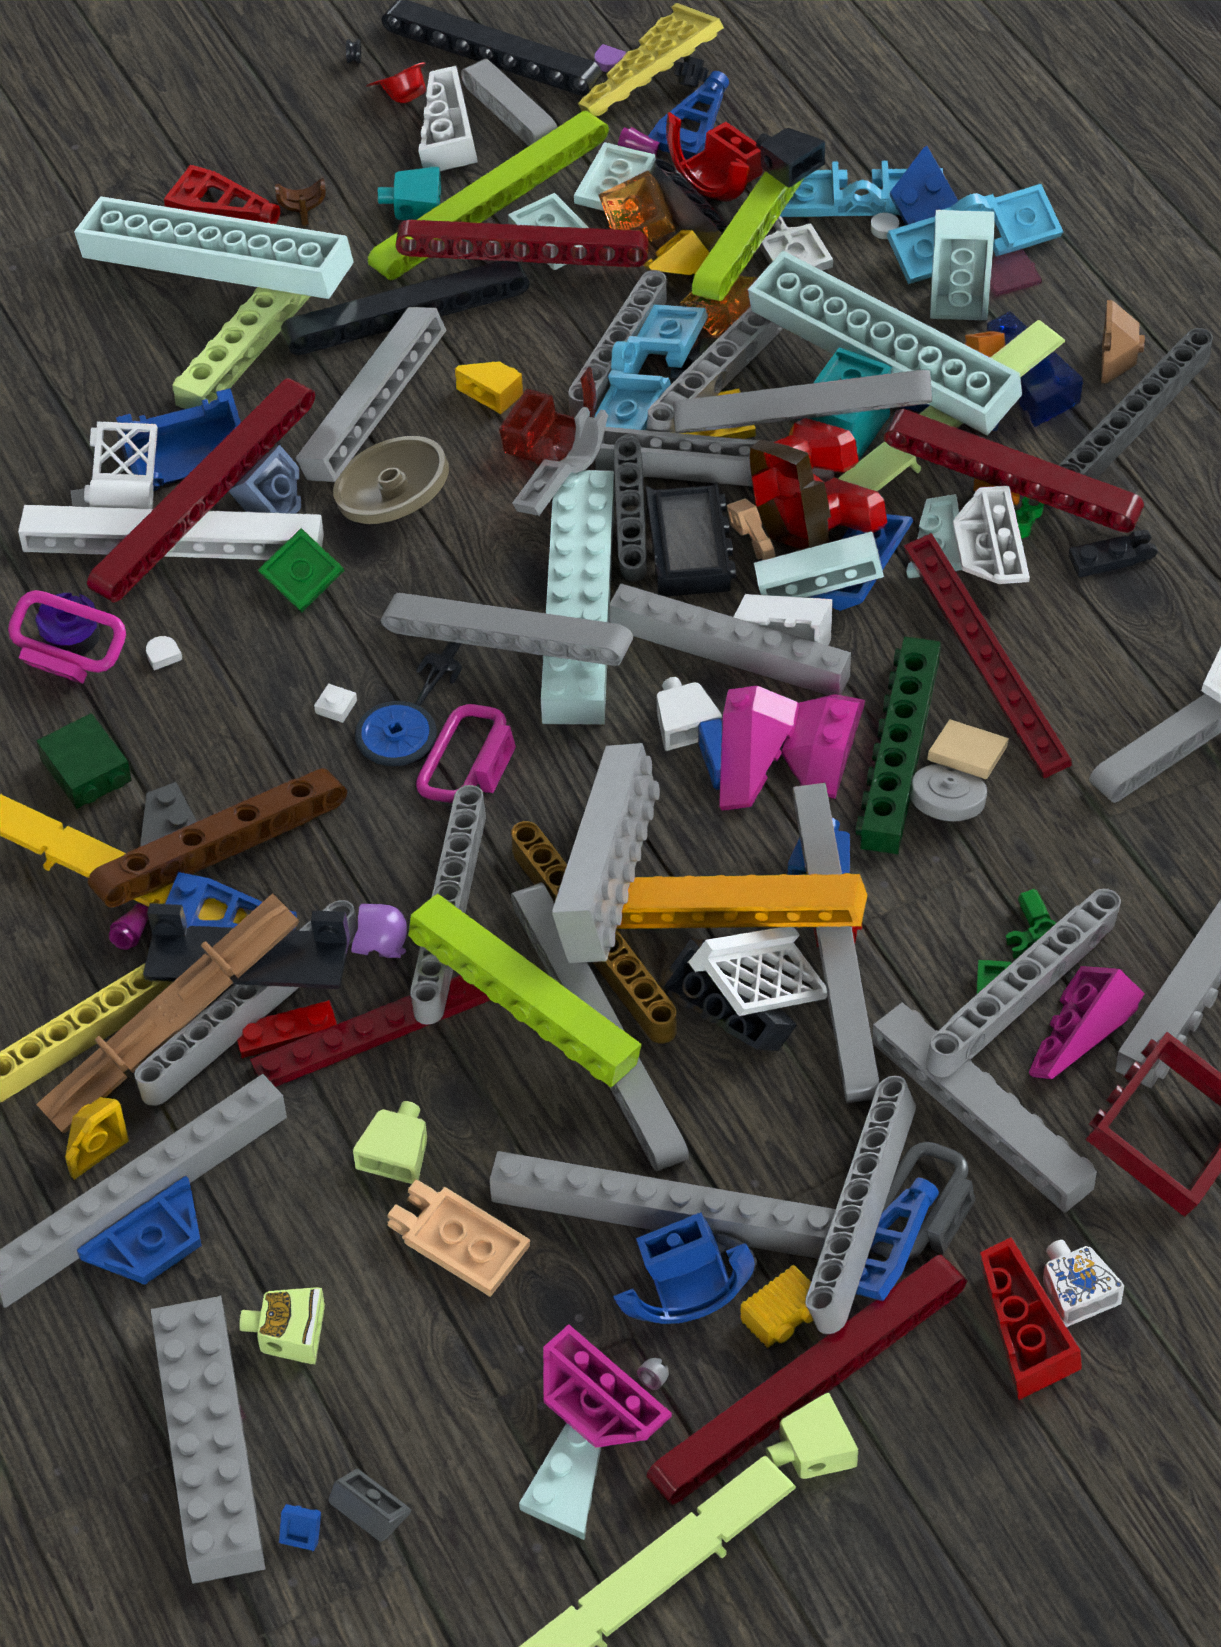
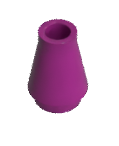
[618,127,660,156]
[109,903,149,950]

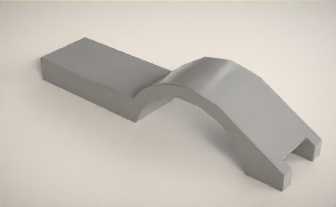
[512,407,608,516]

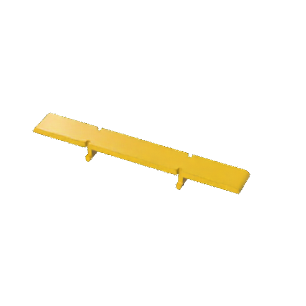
[0,794,247,924]

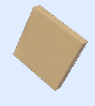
[927,719,1009,779]

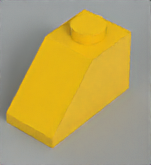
[455,361,523,414]

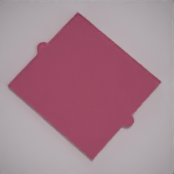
[990,249,1042,296]

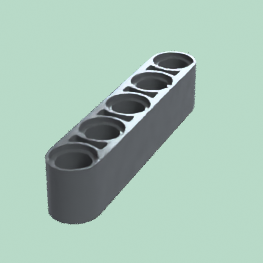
[614,435,647,582]

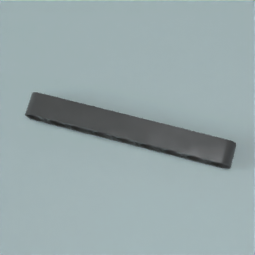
[1058,328,1213,479]

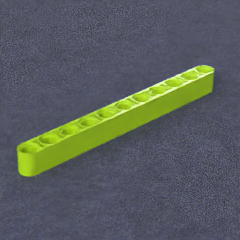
[368,111,609,280]

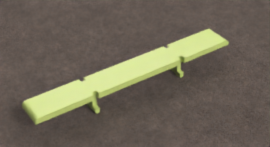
[838,320,1065,491]
[519,1456,796,1647]

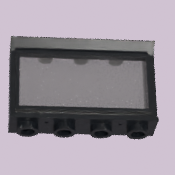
[646,482,736,597]

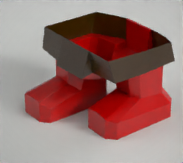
[749,418,887,550]

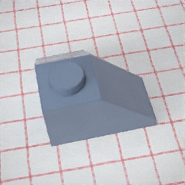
[228,445,301,514]

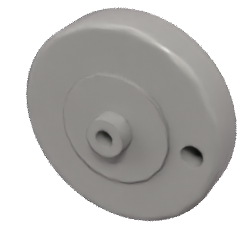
[910,764,987,821]

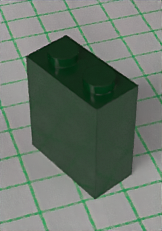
[36,713,132,809]

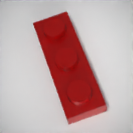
[237,1000,337,1058]

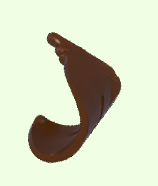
[274,178,326,226]

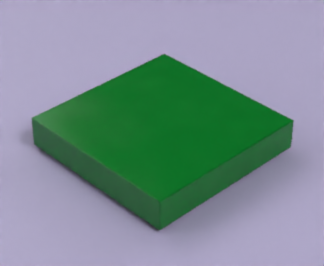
[258,528,344,613]

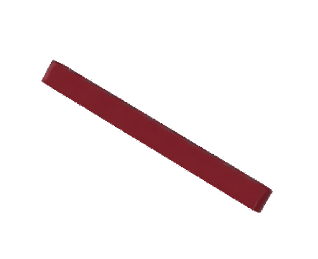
[87,378,315,603]
[646,1255,967,1505]

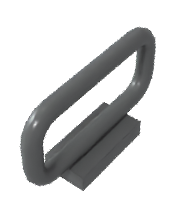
[870,1142,975,1261]

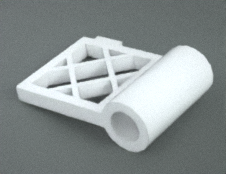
[84,422,158,509]

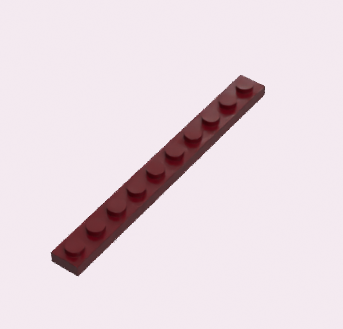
[904,533,1072,779]

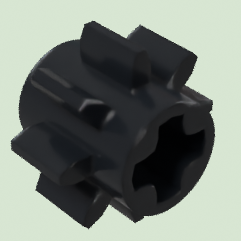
[674,56,709,88]

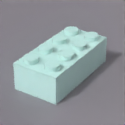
[930,210,994,320]

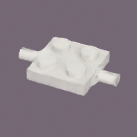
[759,217,833,270]

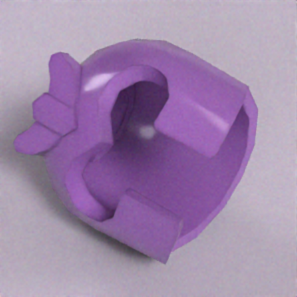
[351,904,407,958]

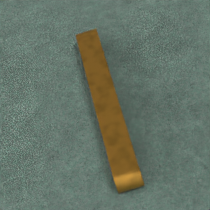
[511,821,677,1043]

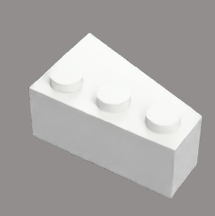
[734,594,832,645]

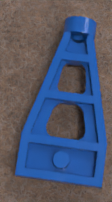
[648,71,729,159]
[165,872,297,930]
[856,1178,939,1301]

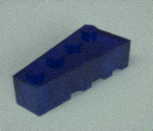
[986,311,1083,427]

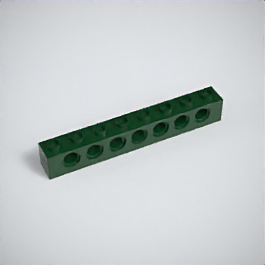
[856,636,941,855]

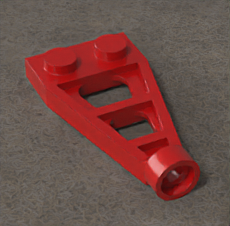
[164,165,280,224]

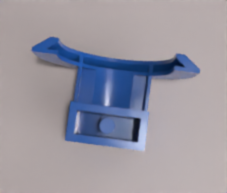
[613,1212,755,1324]

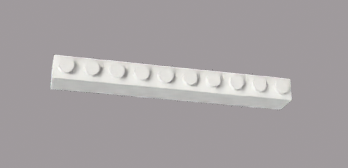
[18,505,324,560]

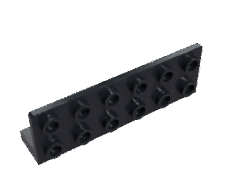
[143,903,350,989]

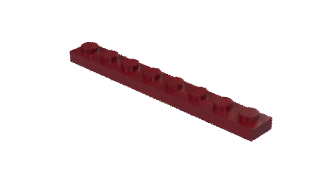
[250,975,490,1087]

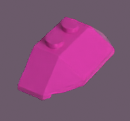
[782,694,865,799]
[543,1325,672,1448]

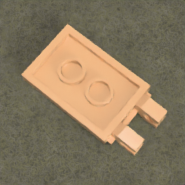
[388,1180,530,1297]

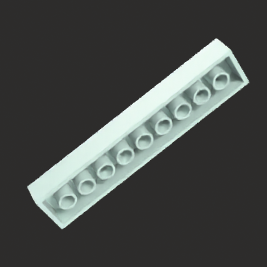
[74,196,354,299]
[748,251,1022,436]
[541,470,615,725]

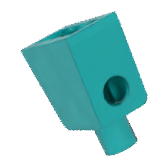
[378,167,441,220]

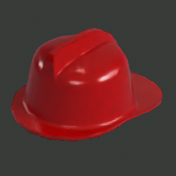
[366,62,426,103]

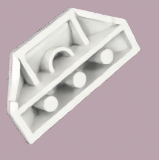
[953,486,1030,584]

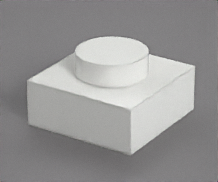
[314,684,357,723]

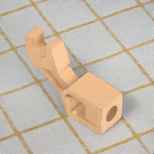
[726,499,775,561]

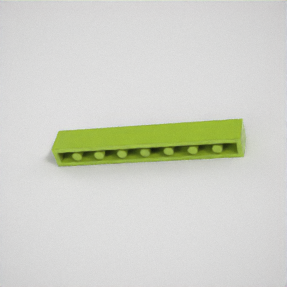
[408,893,641,1088]

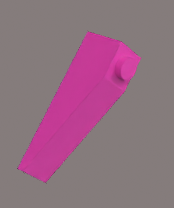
[719,686,800,811]
[1029,966,1145,1079]

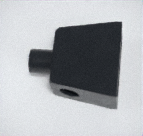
[756,128,825,188]

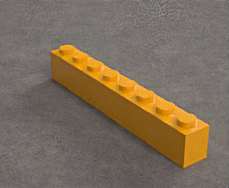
[616,873,867,929]

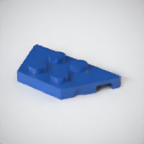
[890,146,958,225]
[77,1176,202,1285]

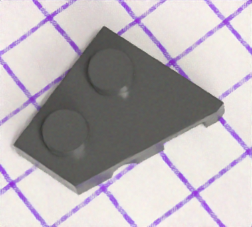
[140,782,197,846]

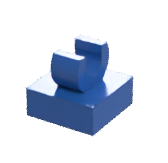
[279,1504,321,1551]

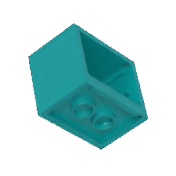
[798,347,892,472]

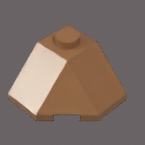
[1101,300,1145,383]

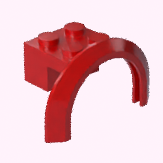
[666,112,762,202]

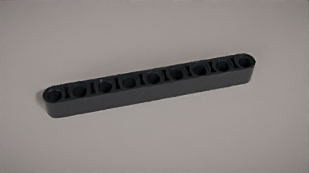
[381,0,602,96]
[281,261,530,355]

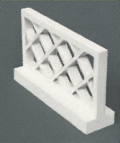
[689,927,827,1016]

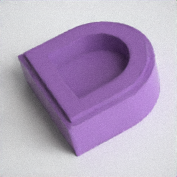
[595,44,626,72]

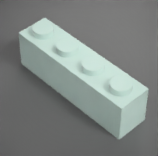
[754,532,884,598]

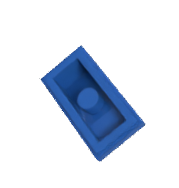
[698,719,722,790]

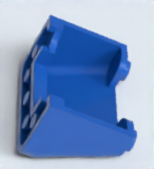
[116,388,241,491]

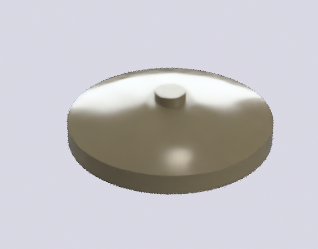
[333,436,449,524]

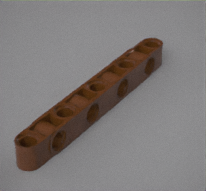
[87,768,348,908]

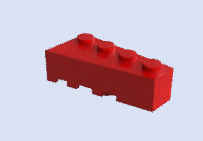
[980,1237,1082,1400]

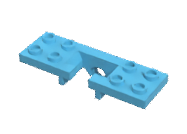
[779,161,943,217]
[887,184,1063,284]
[593,305,708,430]

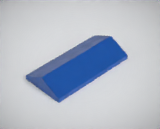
[811,514,913,611]

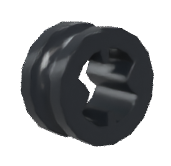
[346,39,362,63]

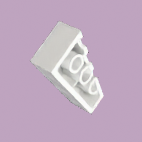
[418,66,478,171]

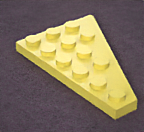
[578,3,724,117]

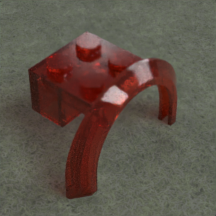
[499,366,597,467]

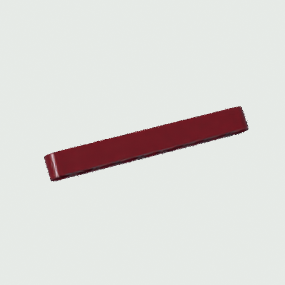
[395,220,648,267]
[884,409,1144,533]

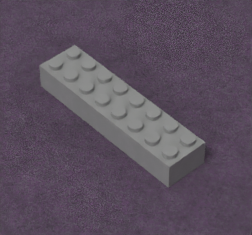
[552,743,660,963]
[151,1296,266,1584]

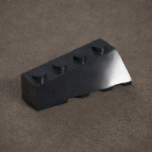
[658,938,797,1051]

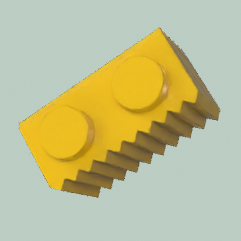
[740,1265,813,1348]

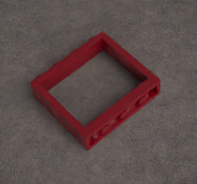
[1085,1032,1221,1217]

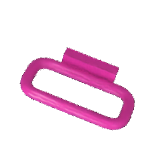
[8,590,126,684]
[416,704,516,803]

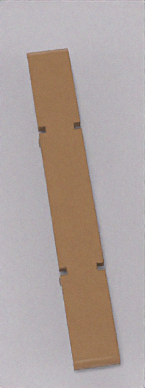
[36,893,299,1133]

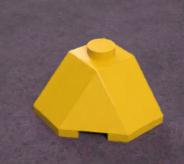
[643,230,709,275]
[65,1097,129,1180]

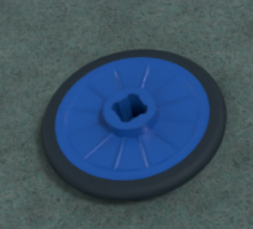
[355,701,437,766]

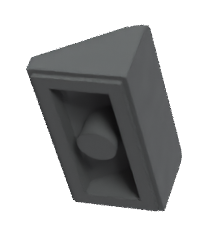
[329,1469,412,1542]

